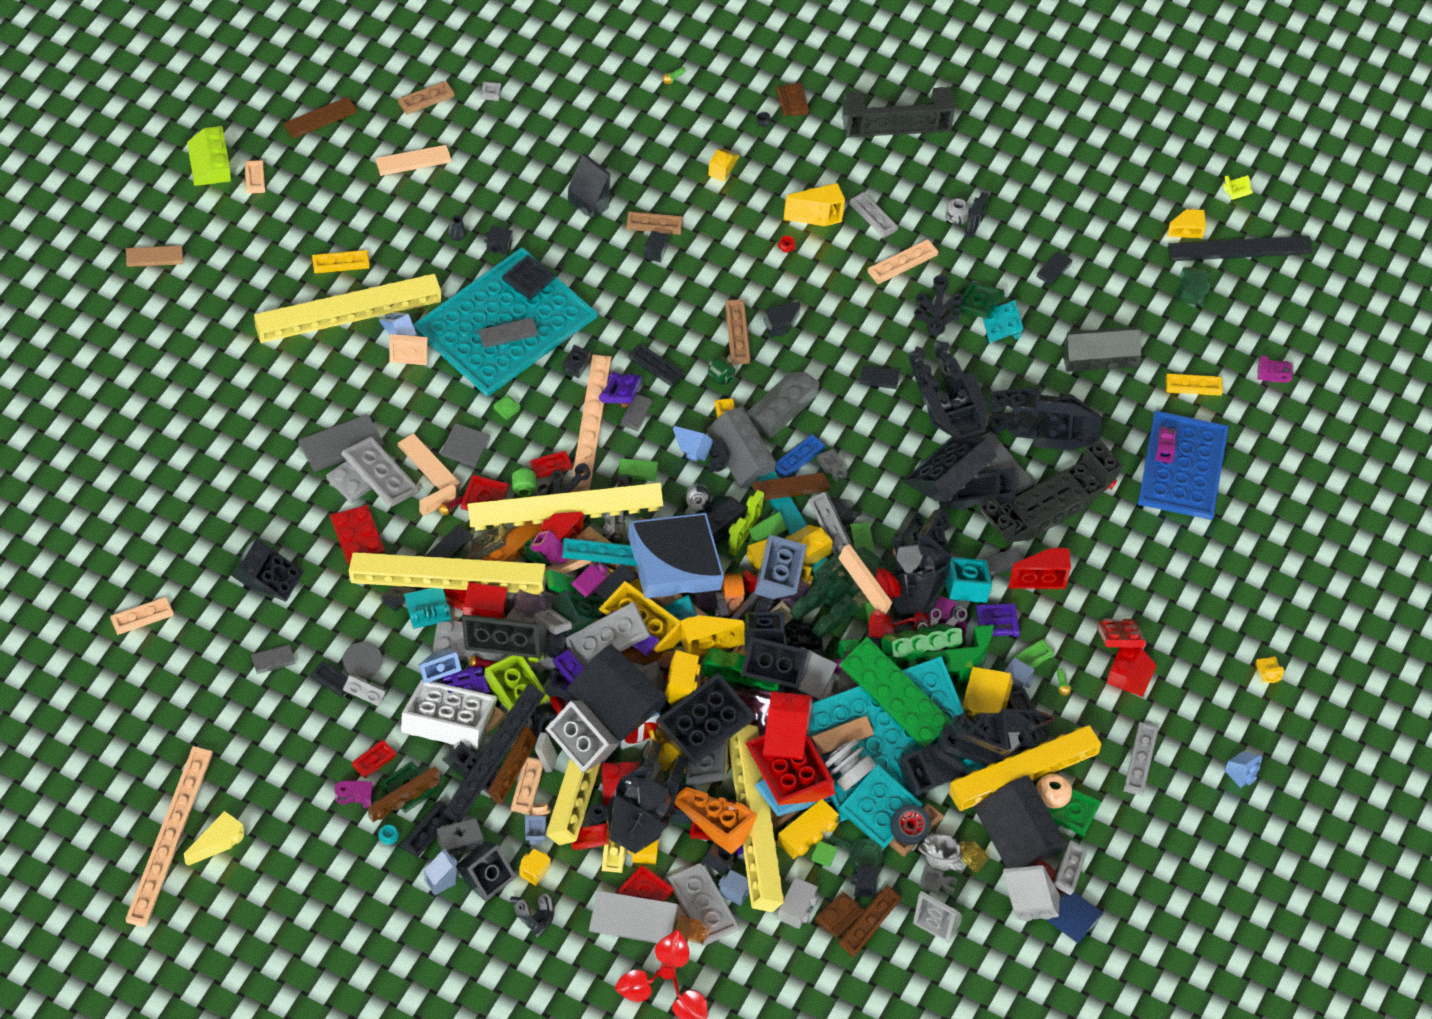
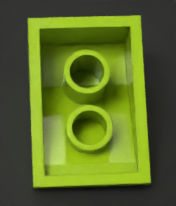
[485,655,550,711]

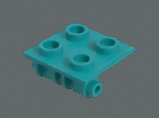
[983,300,1024,343]
[404,588,451,629]

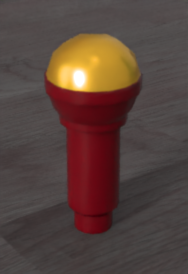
[438,496,463,516]
[469,655,498,668]

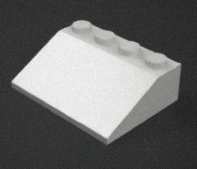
[401,679,497,750]

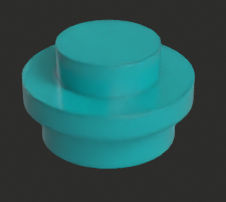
[378,825,399,845]

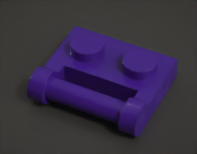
[599,372,642,403]
[976,603,1019,637]

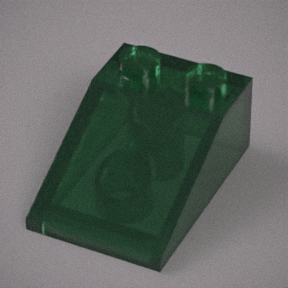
[551,590,606,635]

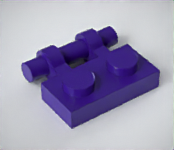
[442,666,489,694]

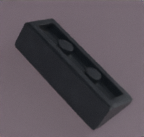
[399,801,450,858]

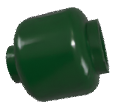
[708,357,735,385]

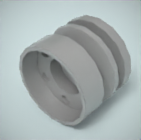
[825,738,877,792]

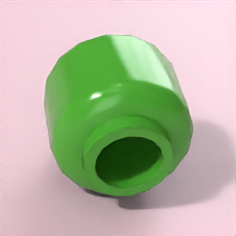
[512,467,537,497]

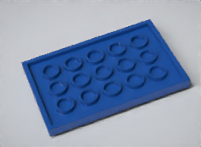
[1138,411,1228,520]

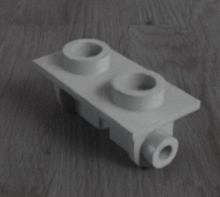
[603,511,623,541]
[343,674,387,707]

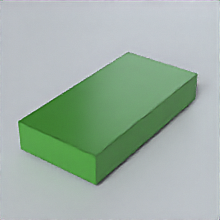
[618,458,658,481]
[748,512,787,543]
[1011,639,1054,668]

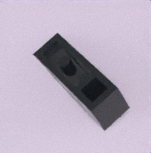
[442,741,498,793]

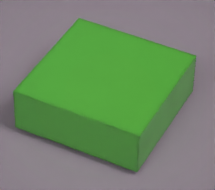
[811,841,838,867]

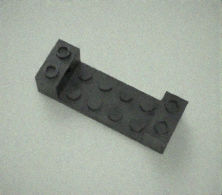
[842,87,955,138]

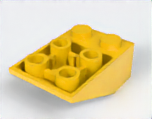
[784,183,845,226]
[665,650,701,708]

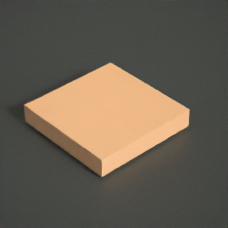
[389,334,428,365]

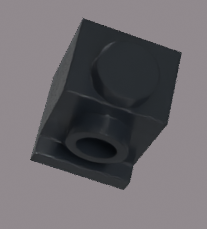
[563,345,590,378]
[700,842,736,875]

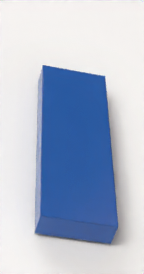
[775,434,826,478]

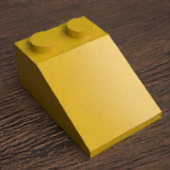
[680,615,745,657]

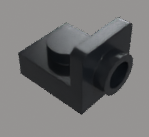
[708,440,728,473]

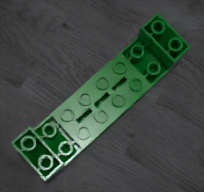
[836,625,994,690]

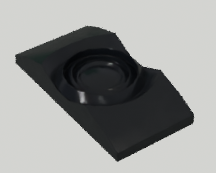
[939,467,1016,510]

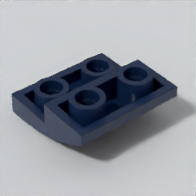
[1045,892,1104,945]

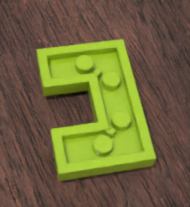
[728,490,764,556]

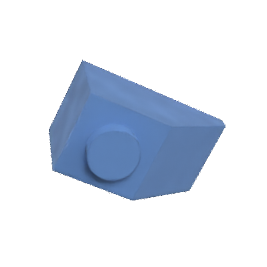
[379,312,417,336]
[673,426,713,462]
[418,648,462,683]

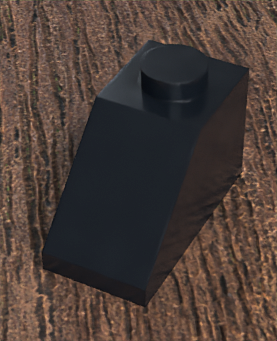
[763,301,801,337]
[832,498,862,526]

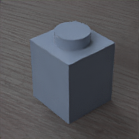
[1004,658,1035,690]
[719,870,750,906]

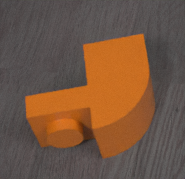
[721,573,745,615]

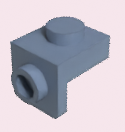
[525,816,546,845]

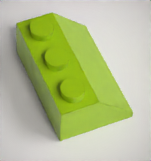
[187,126,231,186]

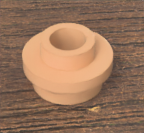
[531,803,551,817]

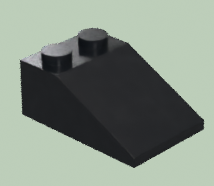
[568,153,611,220]

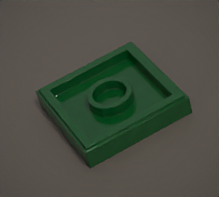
[955,282,1005,319]
[380,761,437,813]

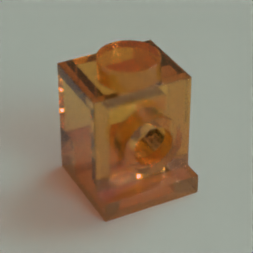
[675,914,709,945]

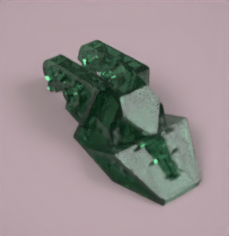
[790,547,887,638]

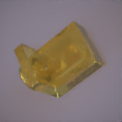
[959,840,989,873]

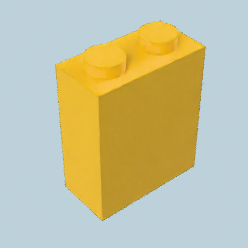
[962,667,1013,721]

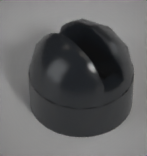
[756,112,771,127]

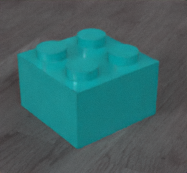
[946,557,992,603]

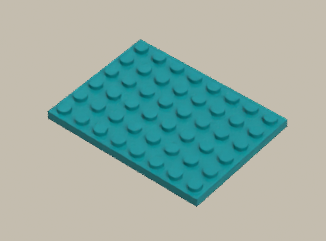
[413,247,598,397]
[808,657,986,822]

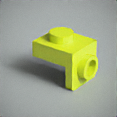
[1223,176,1253,200]

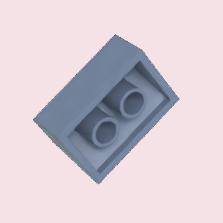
[754,535,807,599]

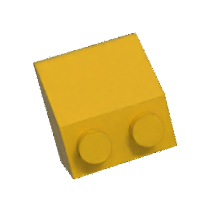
[785,525,833,567]

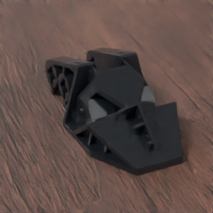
[909,340,987,441]
[987,387,1102,451]
[892,509,952,615]
[938,709,1055,766]
[606,739,688,854]

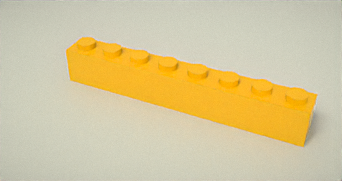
[948,725,1101,811]

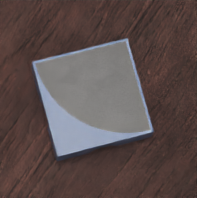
[628,513,724,599]

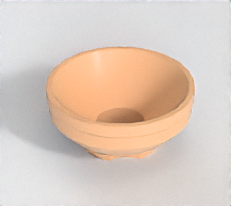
[1036,774,1072,808]

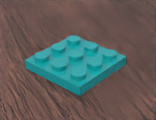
[838,764,922,849]

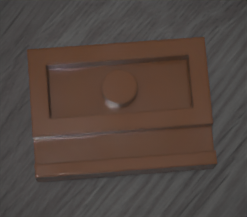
[776,83,809,117]
[815,892,864,939]

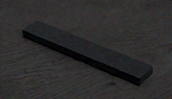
[381,524,473,612]

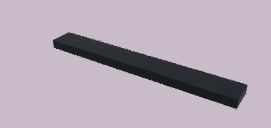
[1167,236,1313,262]
[442,683,545,823]

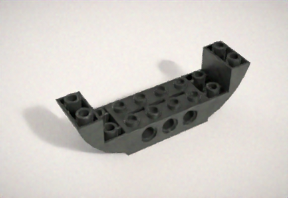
[978,440,1123,542]

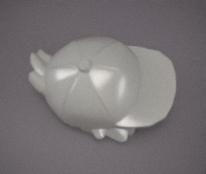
[918,832,963,871]

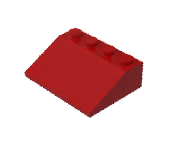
[745,735,835,805]

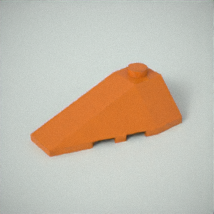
[467,521,541,562]
[675,787,757,854]

